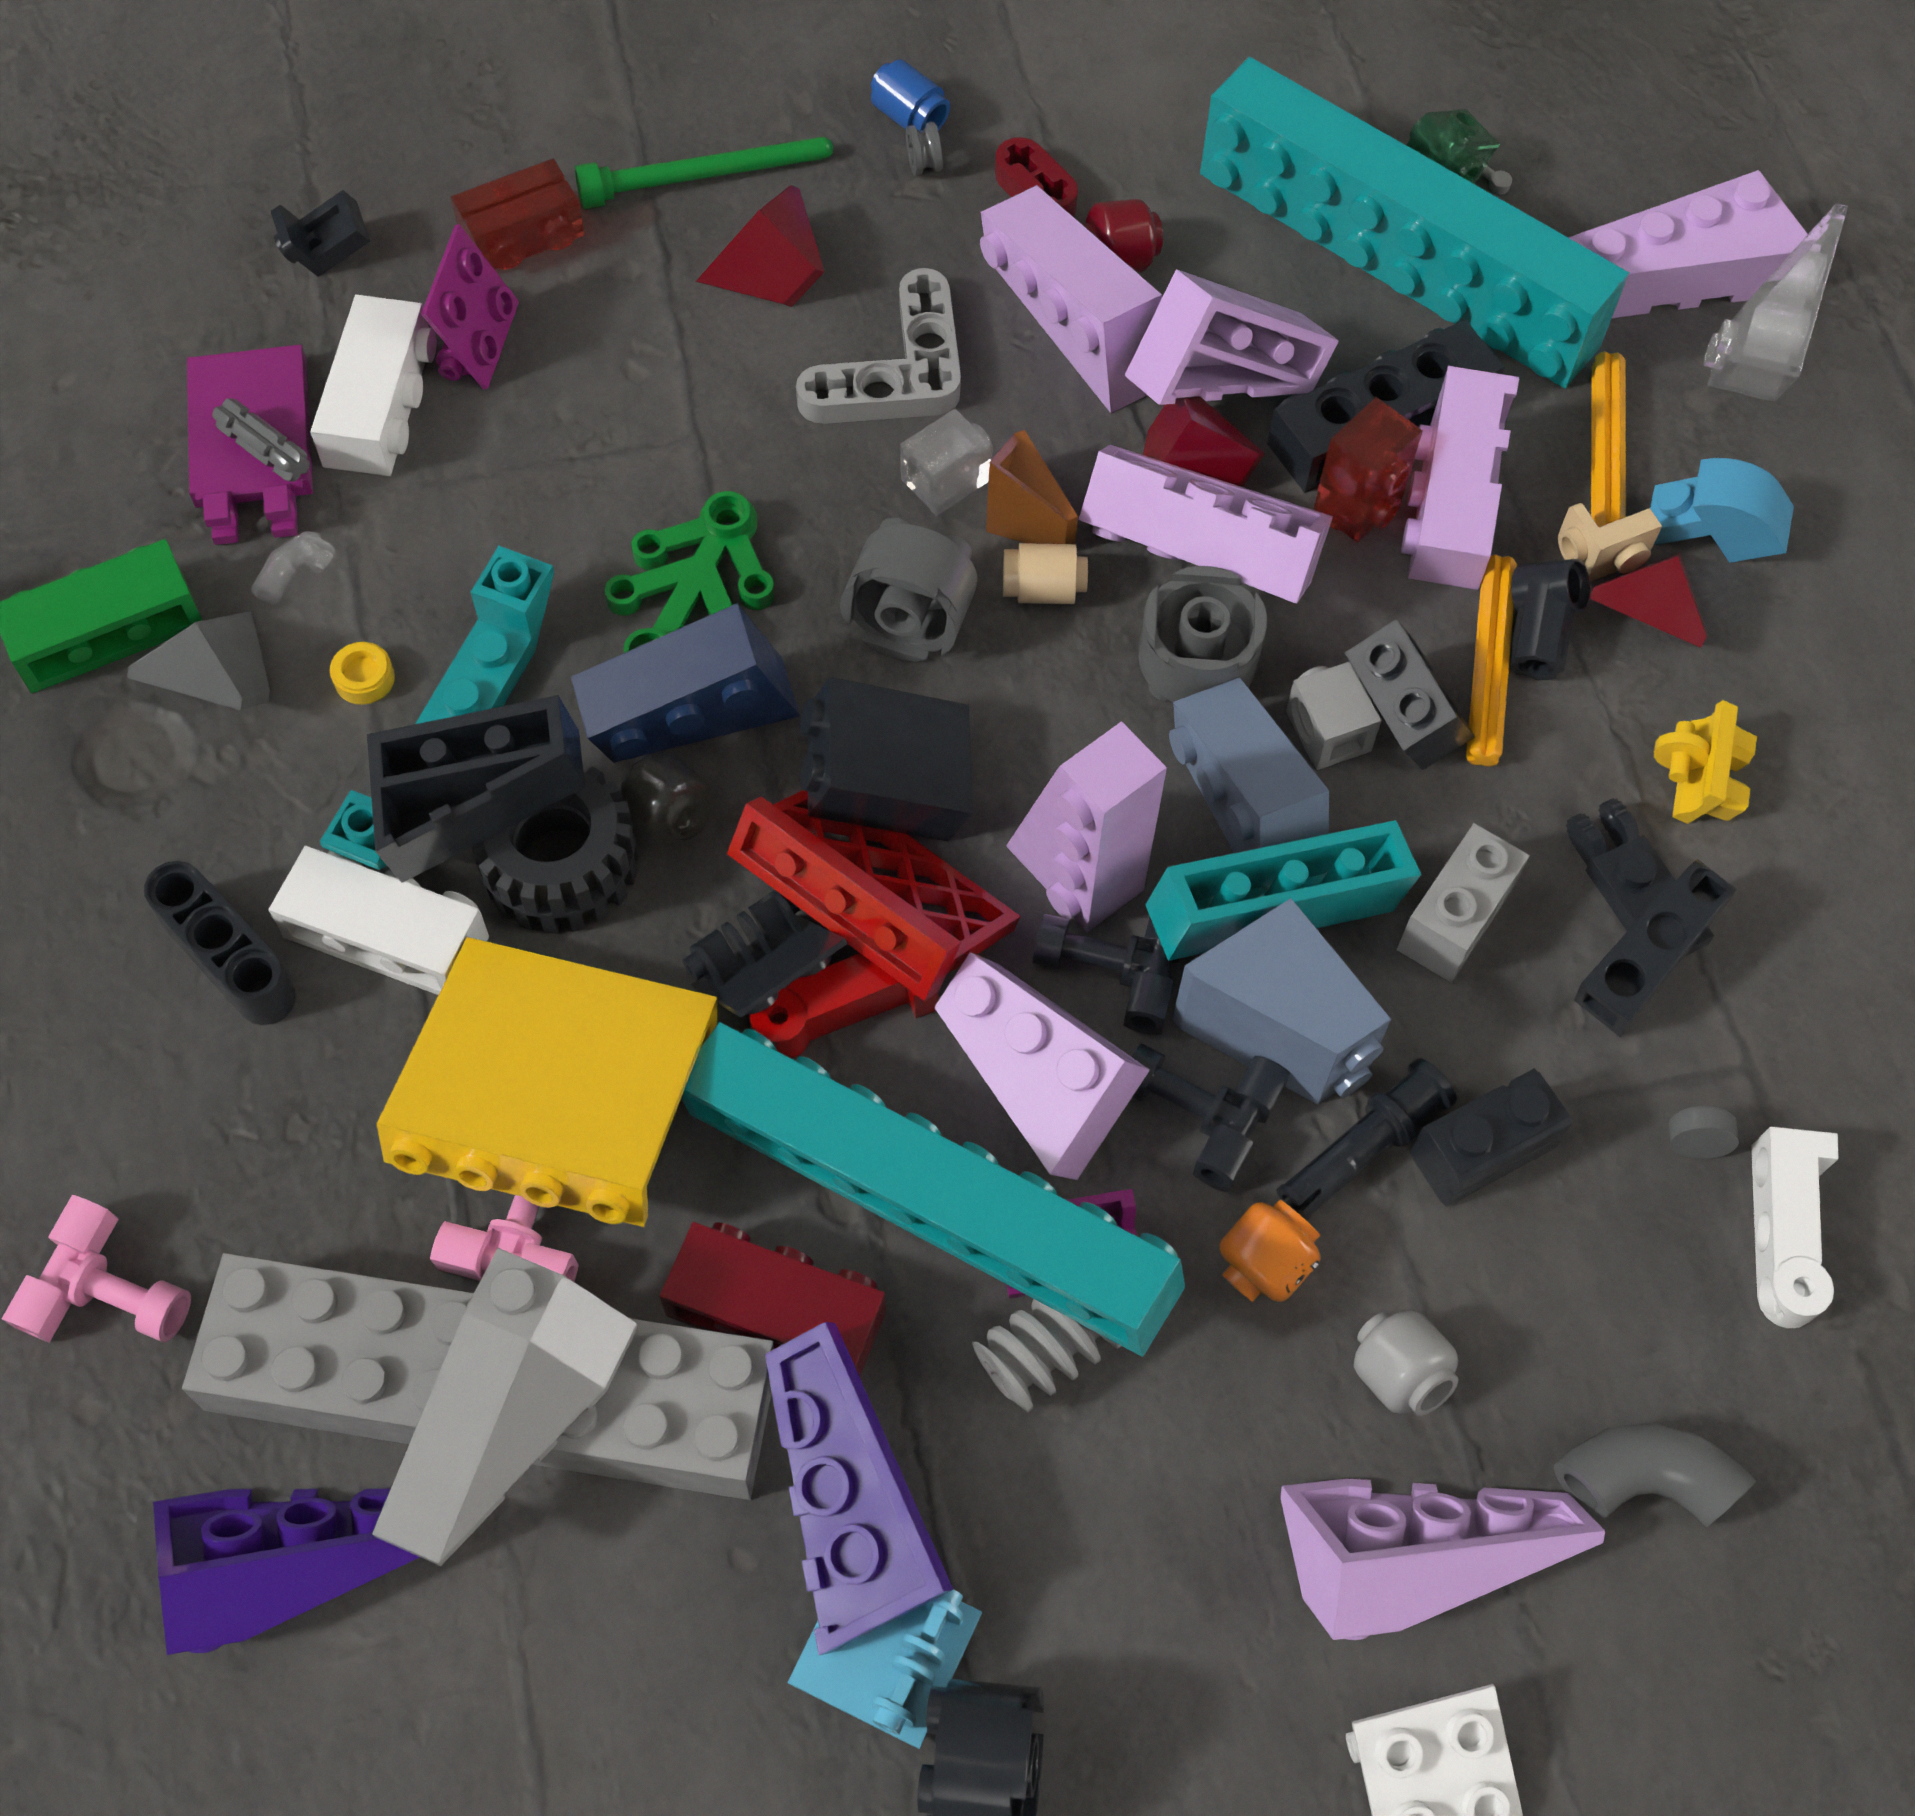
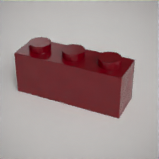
[659,1222,886,1377]

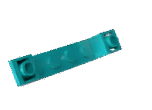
[319,545,554,870]

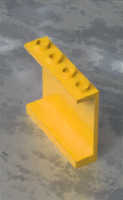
[377,937,717,1227]

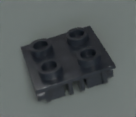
[682,890,848,1018]

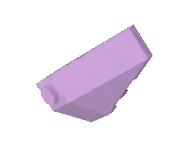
[1281,1479,1605,1640]

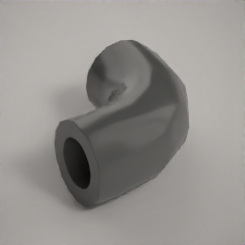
[1554,1422,1757,1528]

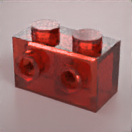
[1313,397,1423,543]

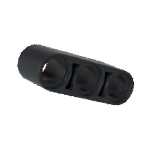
[144,861,296,1025]

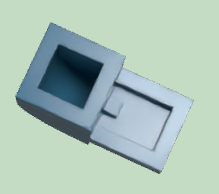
[1650,458,1794,563]

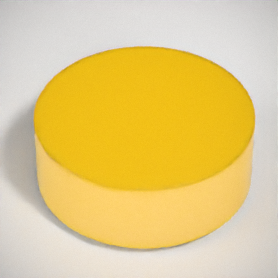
[330,642,395,705]

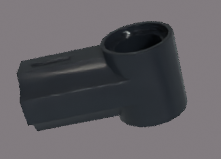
[1509,558,1590,680]

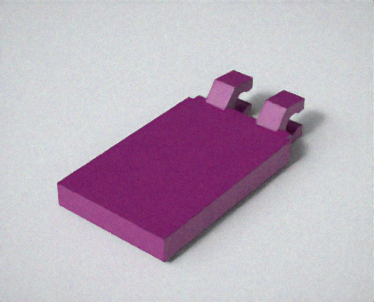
[187,344,313,545]

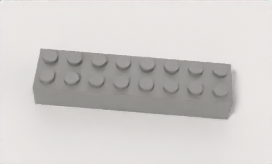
[182,1253,774,1500]

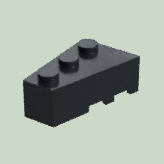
[367,695,585,883]

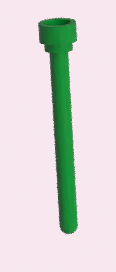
[574,137,834,210]

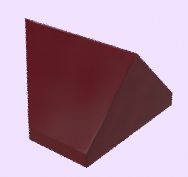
[695,185,825,307]
[1142,396,1265,487]
[1589,553,1707,648]

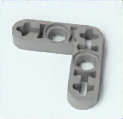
[796,268,961,424]

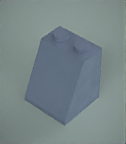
[1172,898,1391,1105]

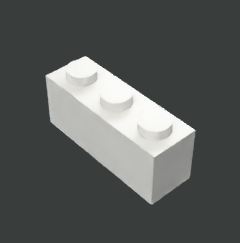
[310,294,437,476]
[268,846,489,995]

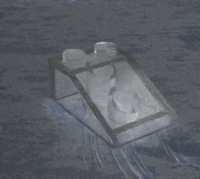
[1703,203,1848,402]

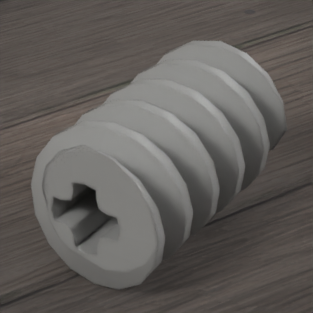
[972,1299,1121,1412]

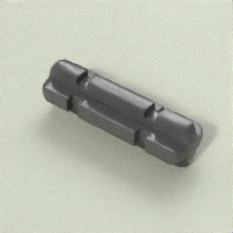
[212,398,310,482]

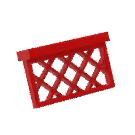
[727,790,1021,1001]

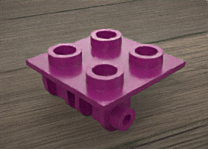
[421,224,519,390]

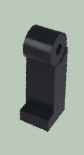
[1574,859,1737,1038]

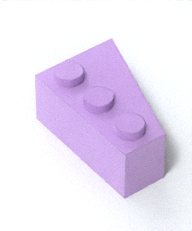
[1124,269,1339,405]
[1401,366,1519,590]
[934,952,1149,1180]

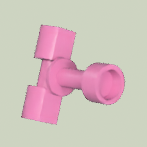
[2,1195,191,1343]
[430,1195,579,1282]

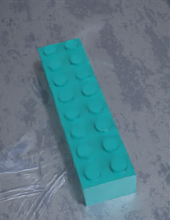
[1200,56,1630,389]

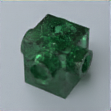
[1406,109,1500,184]

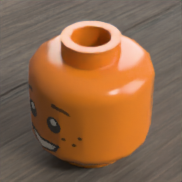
[1219,1199,1321,1303]

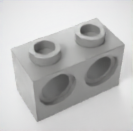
[1397,823,1530,983]

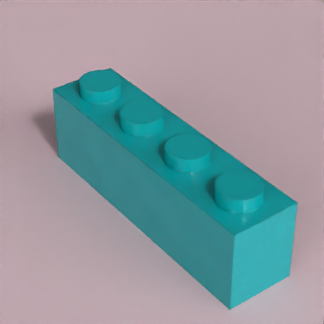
[1145,820,1421,961]

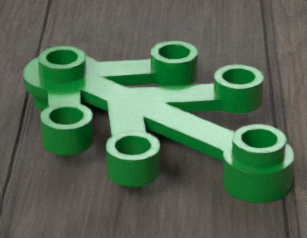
[604,491,775,653]

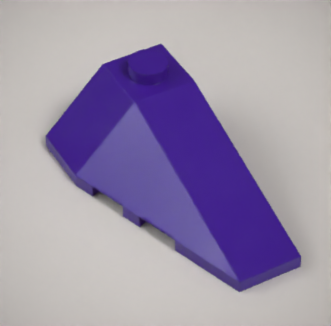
[153,1489,420,1655]

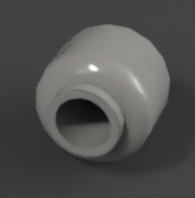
[1354,1310,1459,1416]

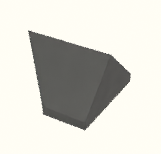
[127,611,270,710]

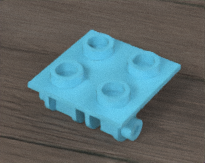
[788,1589,982,1750]

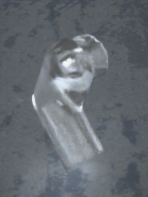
[251,531,335,605]

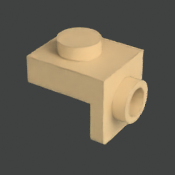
[1558,503,1662,582]

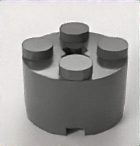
[840,517,977,662]
[1138,566,1267,702]

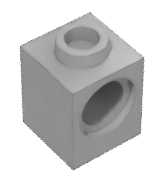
[1286,661,1381,771]

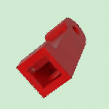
[750,953,939,1059]

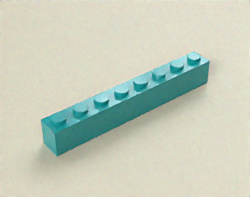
[681,1022,1185,1357]

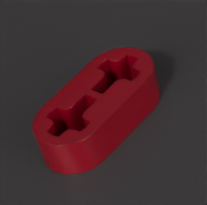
[995,137,1078,217]

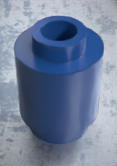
[871,59,951,131]

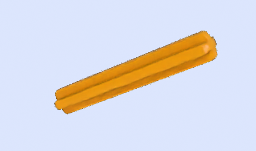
[1591,351,1626,527]
[1466,554,1517,767]

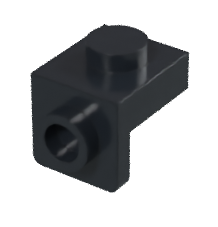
[271,190,370,277]

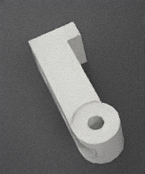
[1751,1127,1838,1329]

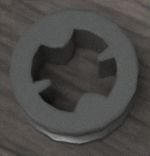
[906,122,943,176]

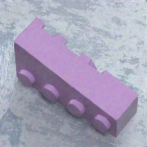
[1568,170,1819,318]
[980,185,1162,413]
[1006,721,1167,933]

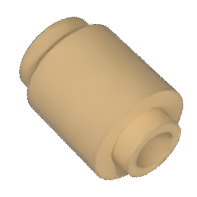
[1003,543,1088,604]

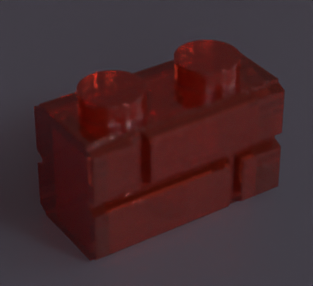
[450,158,585,270]

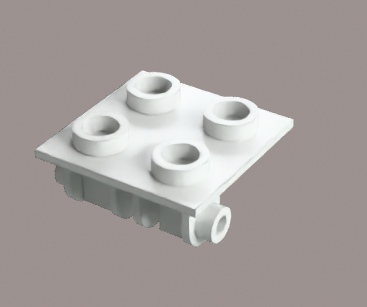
[1346,1684,1523,1816]

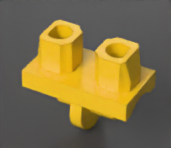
[1654,700,1757,824]

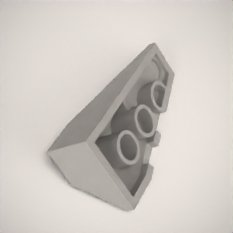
[372,1248,638,1566]

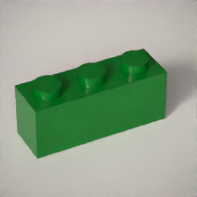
[0,538,203,694]

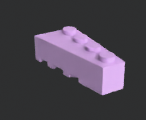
[1079,445,1333,604]

